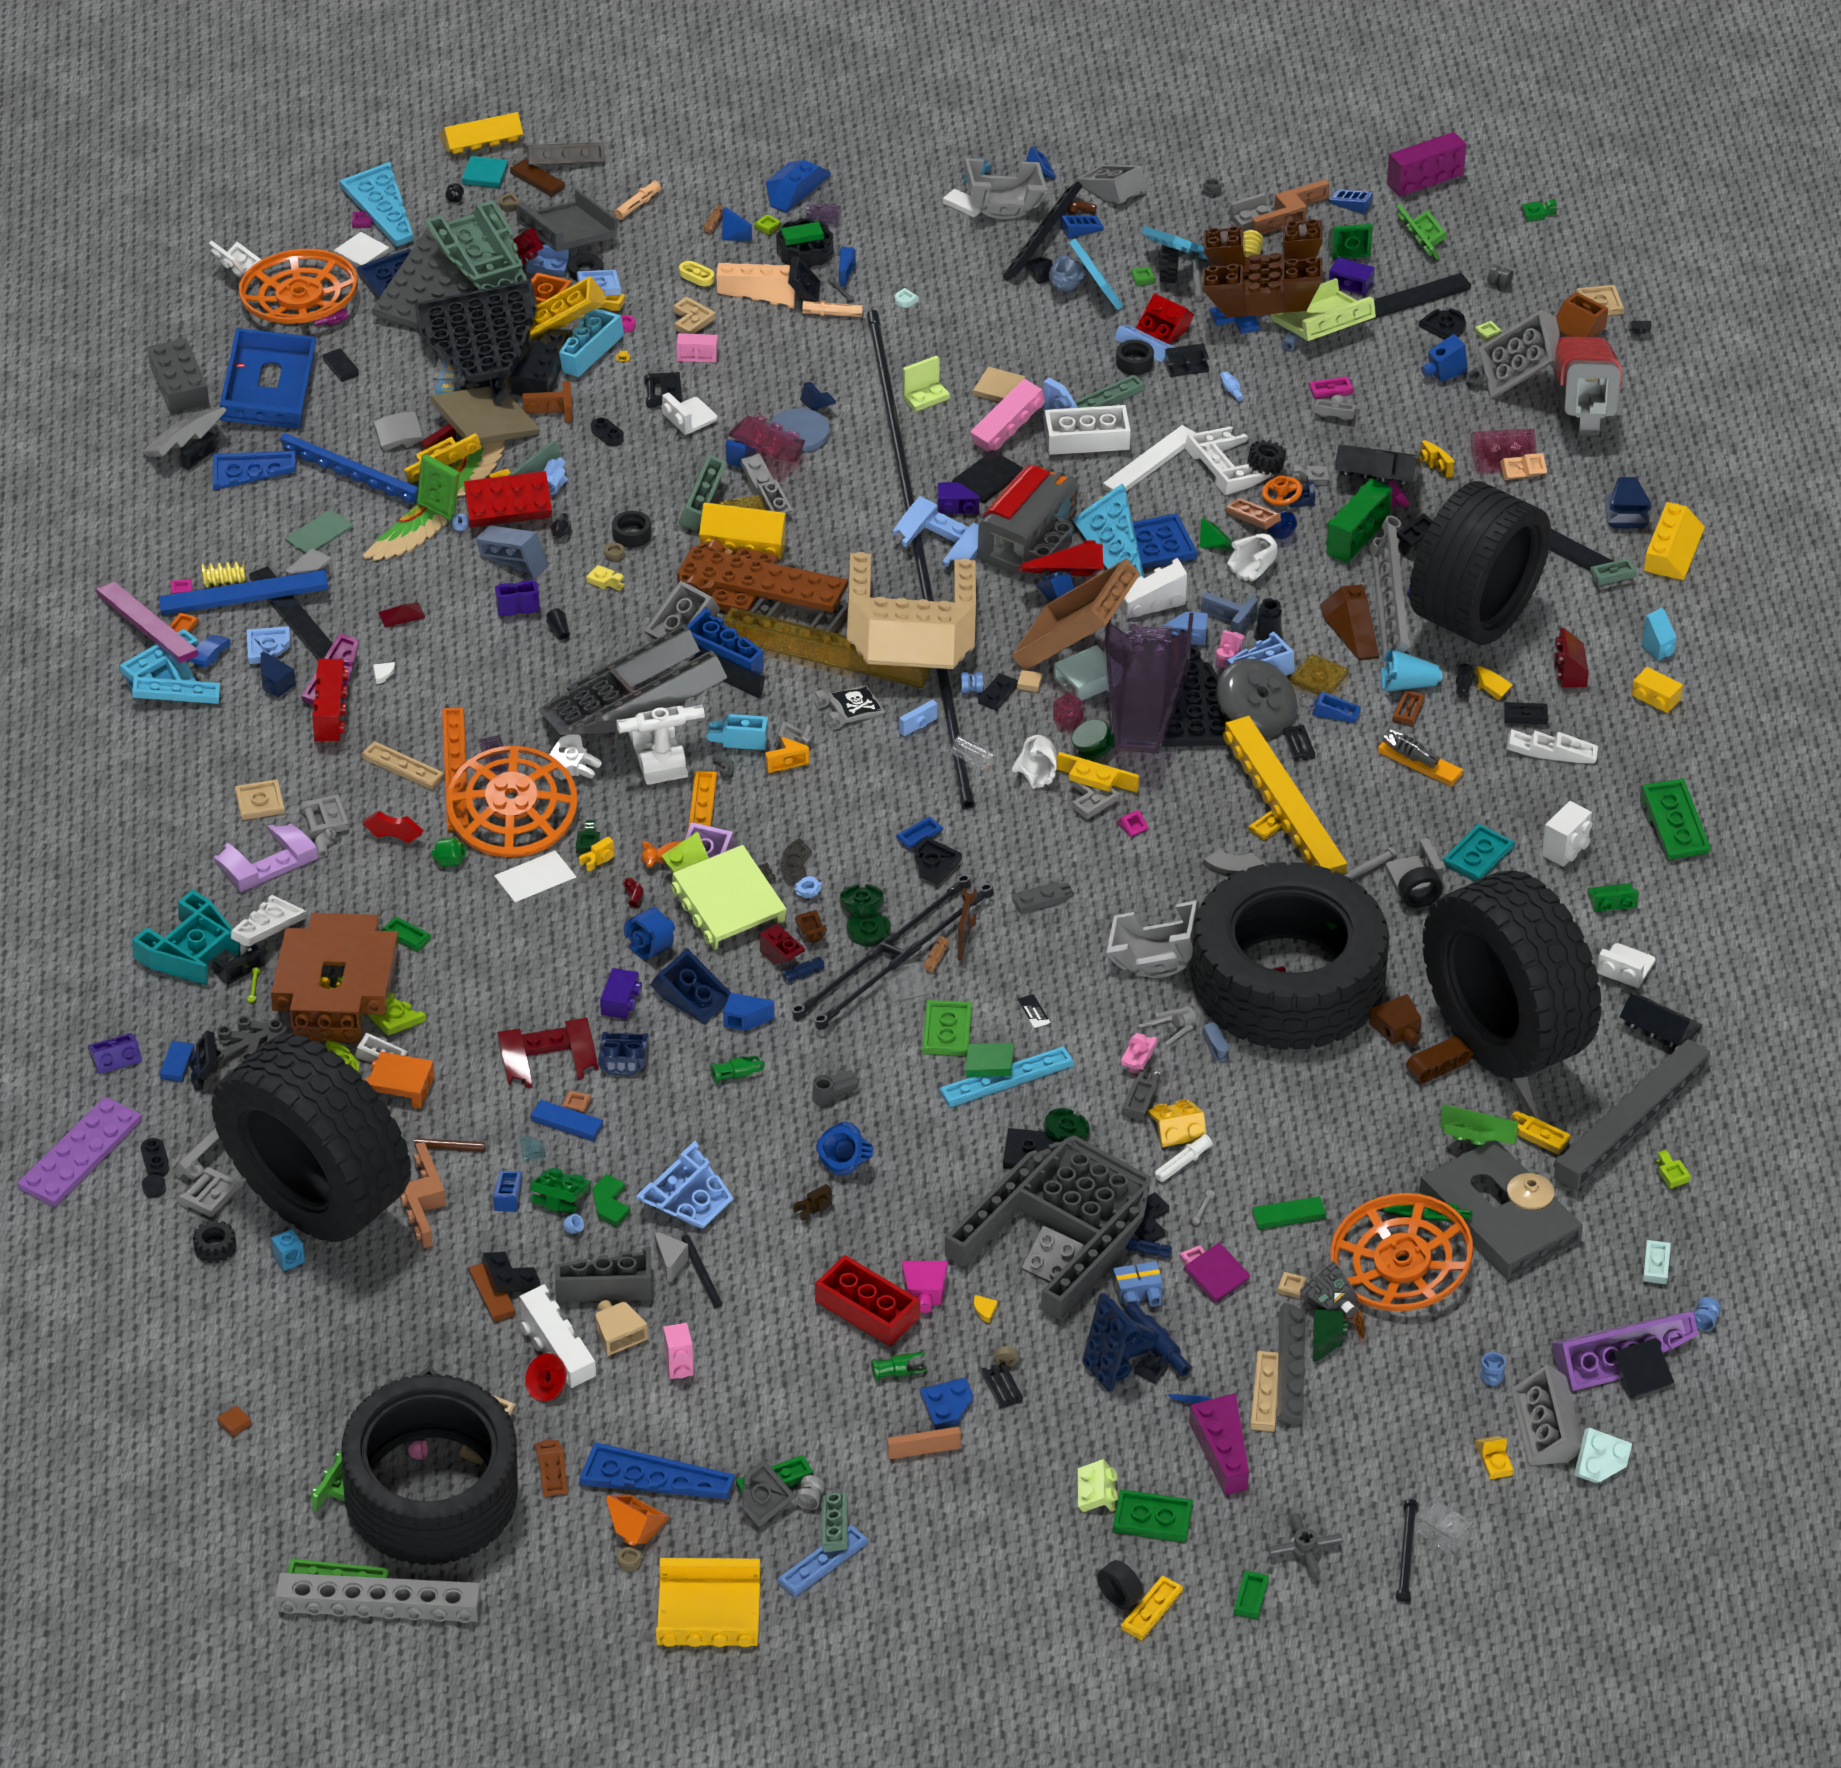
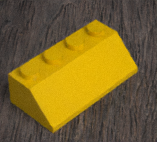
[439,112,523,155]
[529,276,604,339]
[1644,502,1705,580]
[699,503,786,560]

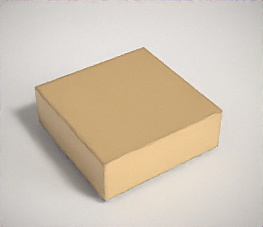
[1017,670,1042,693]
[1277,1272,1307,1299]

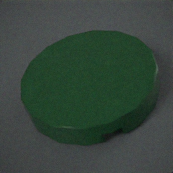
[840,884,884,914]
[846,911,891,946]
[1043,1108,1090,1142]

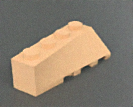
[716,263,796,309]

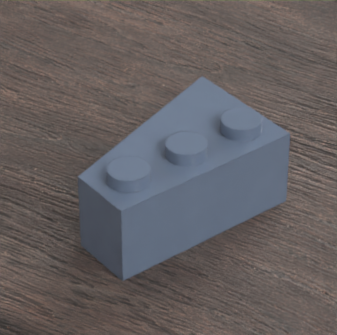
[475,526,549,580]

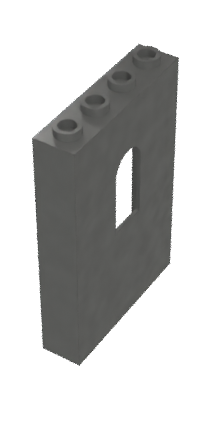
[1419,1140,1583,1279]

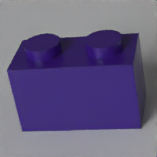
[1329,257,1375,295]
[600,968,642,1019]

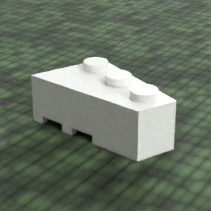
[1119,558,1187,619]

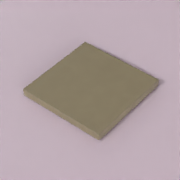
[430,386,540,444]

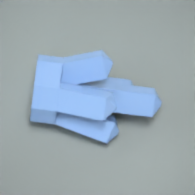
[544,457,568,495]

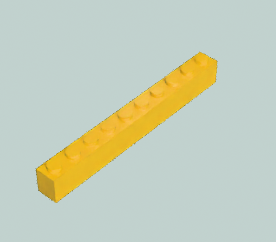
[1223,716,1348,874]

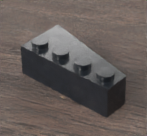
[509,329,569,396]

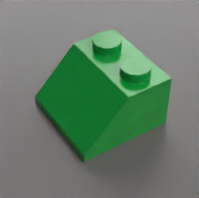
[1328,224,1373,260]

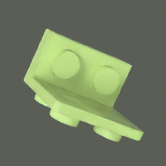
[903,356,950,412]

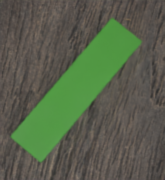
[287,1559,390,1578]

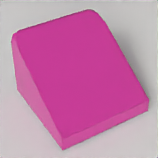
[1116,809,1149,837]

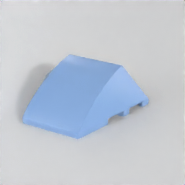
[635,1141,734,1229]

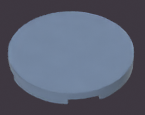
[769,408,830,453]

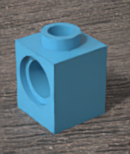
[271,1229,305,1271]

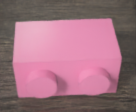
[663,1323,694,1379]

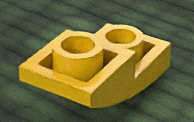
[1419,440,1455,478]

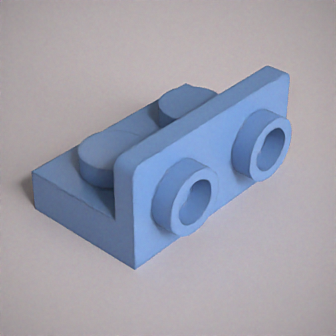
[526,245,569,276]

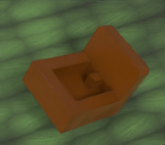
[795,910,827,943]

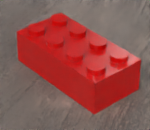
[463,471,552,528]
[815,1255,920,1347]

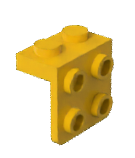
[1148,1099,1206,1147]

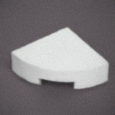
[373,662,395,684]

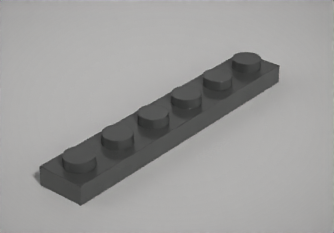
[1277,1302,1305,1426]

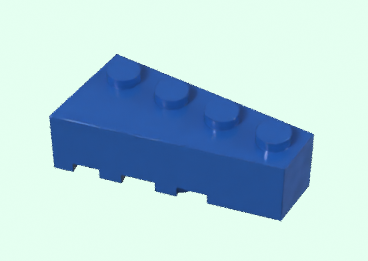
[687,608,764,674]

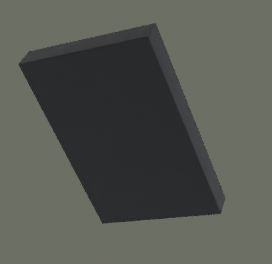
[952,450,1023,503]

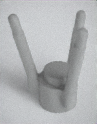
[1137,1006,1196,1046]

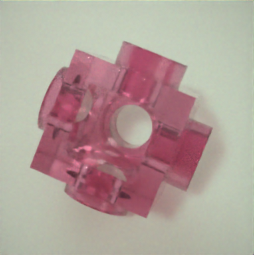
[1053,692,1084,731]

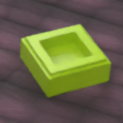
[754,214,782,235]

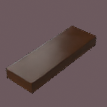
[510,159,565,197]

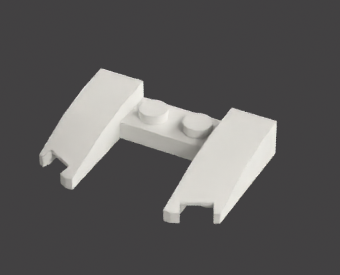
[1185,427,1271,495]

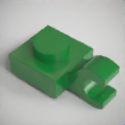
[1521,199,1557,221]

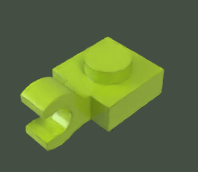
[1656,1150,1691,1189]

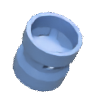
[961,672,983,694]
[1694,1297,1721,1331]
[1480,1352,1506,1386]

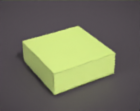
[1474,321,1503,342]

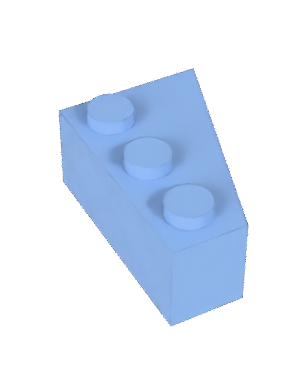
[1227,631,1295,675]

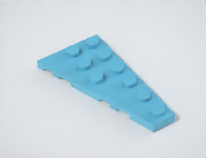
[339,162,414,247]
[1072,484,1145,578]

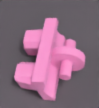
[1215,630,1245,668]
[1121,1033,1158,1075]

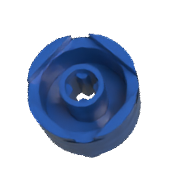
[624,907,675,959]

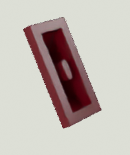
[378,602,425,627]

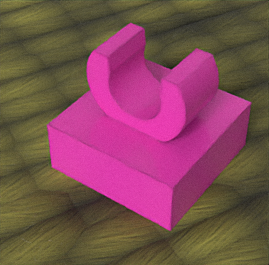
[1387,480,1410,508]

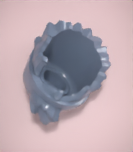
[1049,255,1088,292]

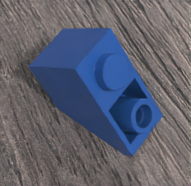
[1036,571,1074,602]
[723,993,775,1031]

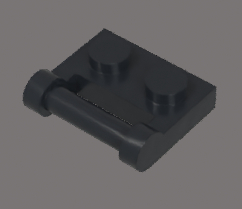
[644,372,682,408]

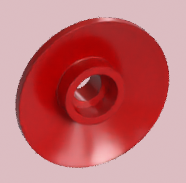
[525,1353,567,1402]

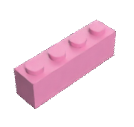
[970,379,1045,453]

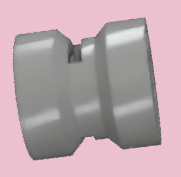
[795,1475,825,1510]

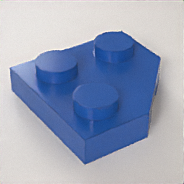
[920,1377,973,1430]

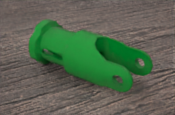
[710,1056,765,1083]
[871,1352,927,1381]

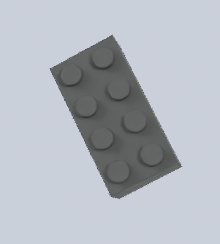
[147,338,209,413]

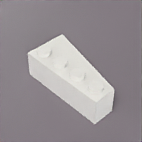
[519,1284,596,1388]

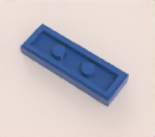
[530,1100,603,1141]

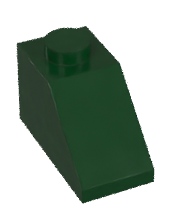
[1313,1310,1348,1361]

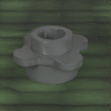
[1466,369,1488,390]

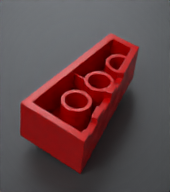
[312,659,348,741]

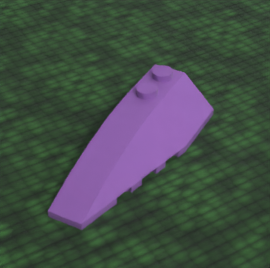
[1552,1311,1698,1391]

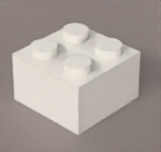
[1542,801,1592,867]

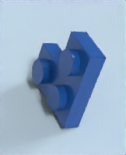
[1209,307,1260,334]

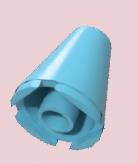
[1381,649,1442,692]

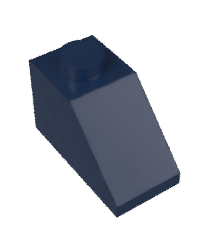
[260,651,296,697]

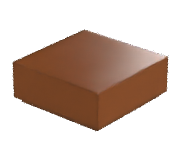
[217,1405,252,1437]

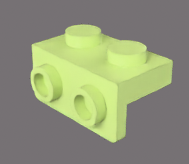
[1078,1459,1118,1512]

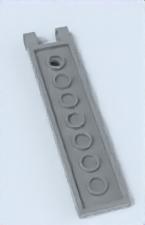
[1369,516,1410,668]

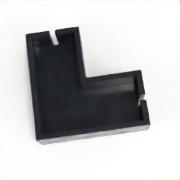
[1335,445,1422,485]

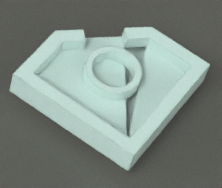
[1574,1428,1632,1483]

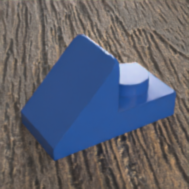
[726,439,758,468]

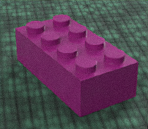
[1387,132,1467,196]

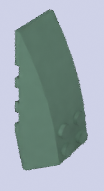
[425,200,527,290]

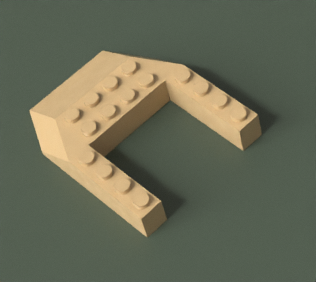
[847,552,976,669]

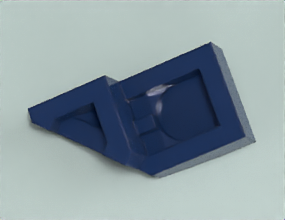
[800,382,836,410]

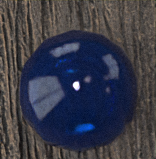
[1266,511,1297,540]

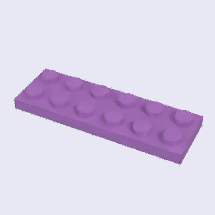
[17,1097,142,1207]

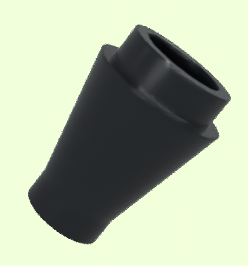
[546,608,570,640]

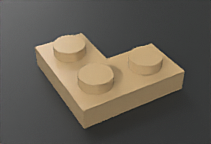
[673,296,716,334]

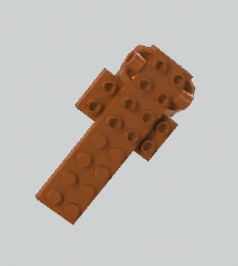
[677,540,848,616]

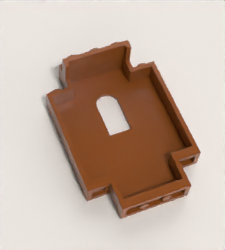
[271,913,399,1043]

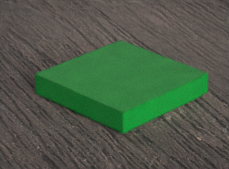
[965,1043,1015,1077]

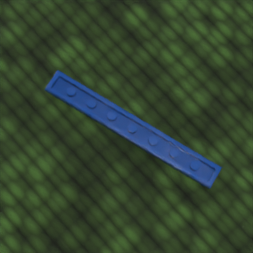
[159,570,328,616]

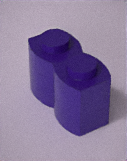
[495,580,540,616]

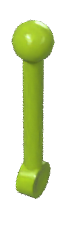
[247,967,260,1004]

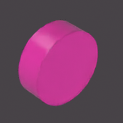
[621,315,636,332]

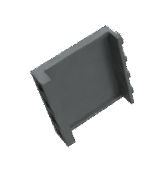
[517,189,619,252]

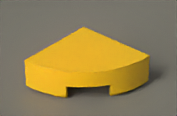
[974,1295,998,1323]

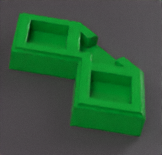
[592,1174,631,1228]

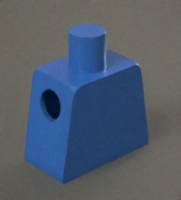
[1421,334,1468,382]

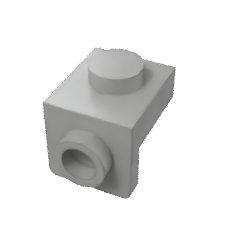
[775,721,811,745]

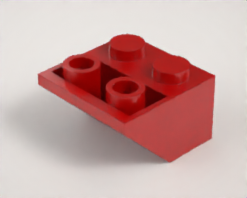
[1136,293,1195,344]

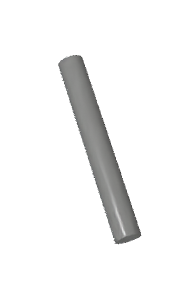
[1191,259,1203,301]

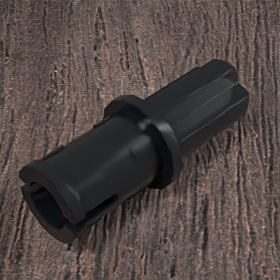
[1456,664,1473,698]

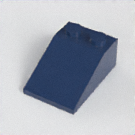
[650,948,731,1024]

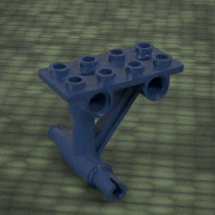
[1082,1293,1192,1392]

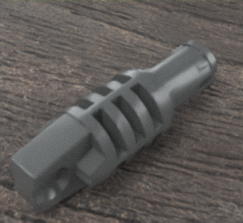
[1383,729,1440,769]

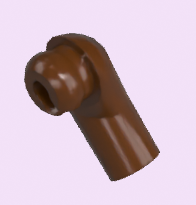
[1068,201,1097,215]

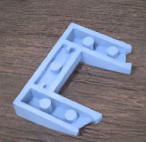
[892,496,979,567]

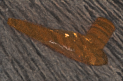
[1343,1309,1365,1339]

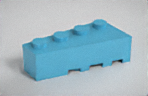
[559,309,624,377]

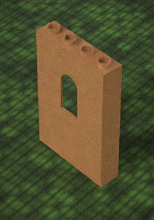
[1011,558,1140,670]

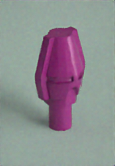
[314,308,349,326]

